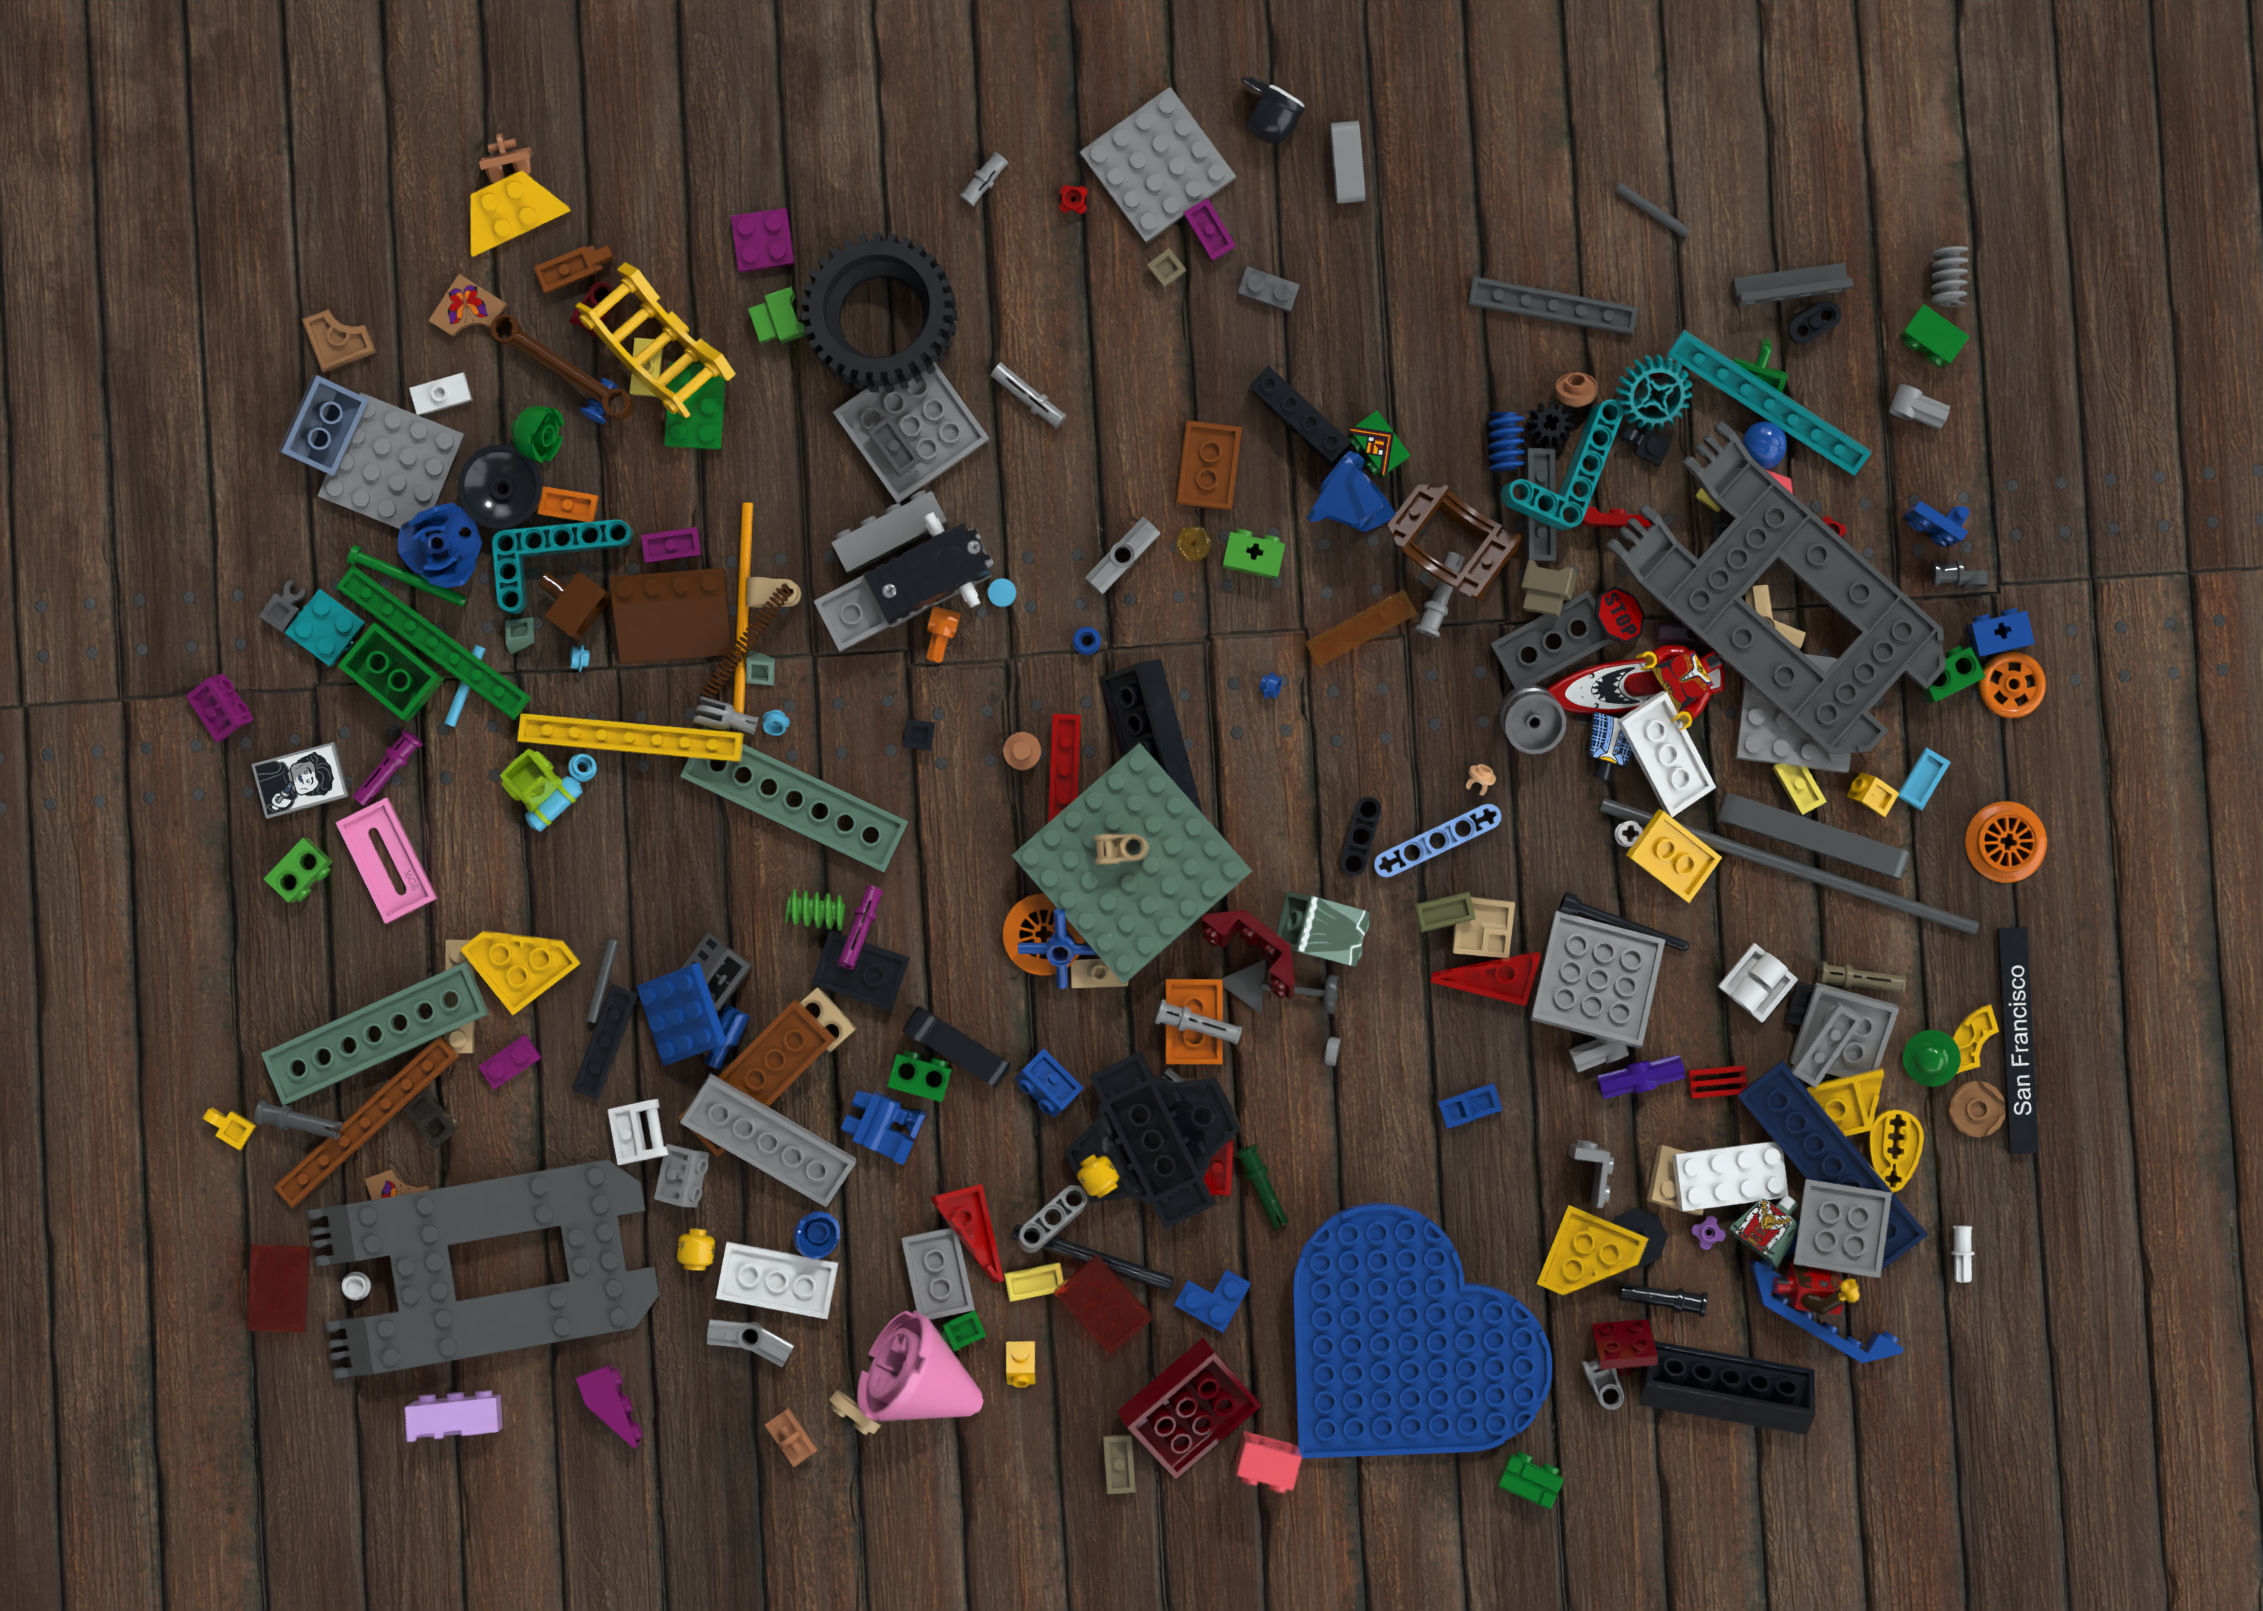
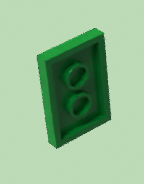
[664,362,726,450]

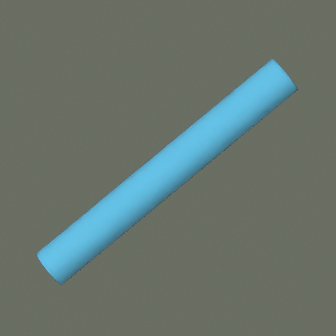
[444,645,486,727]

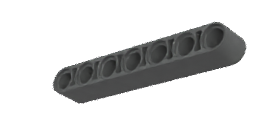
[1717,793,1910,880]

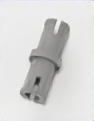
[959,152,1008,206]

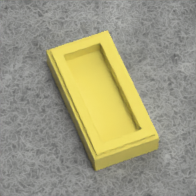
[1004,1262,1065,1302]

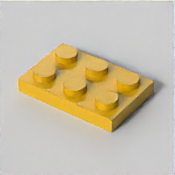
[1626,809,1722,903]

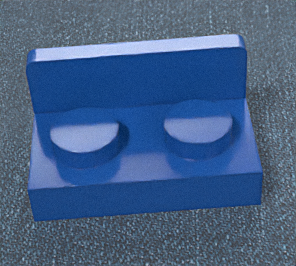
[1015,1048,1083,1118]

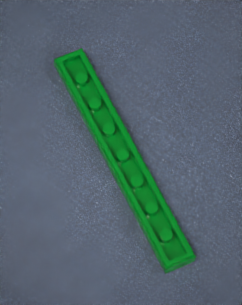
[336,565,532,720]

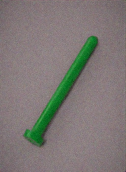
[347,545,467,606]

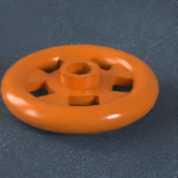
[1979,651,2046,718]

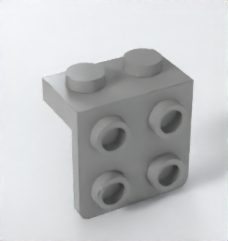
[1568,1140,1614,1208]

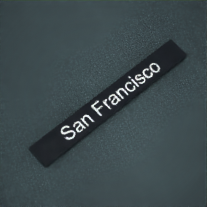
[1997,927,2039,1154]

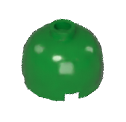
[511,405,564,463]

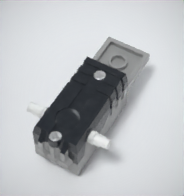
[814,512,994,652]

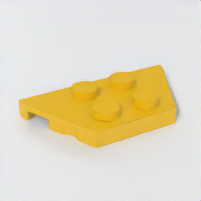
[471,170,571,257]
[1805,1068,1884,1136]

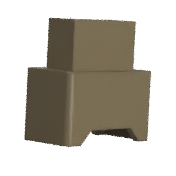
[1521,560,1578,617]

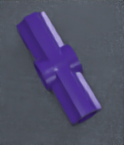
[1596,1055,1685,1099]

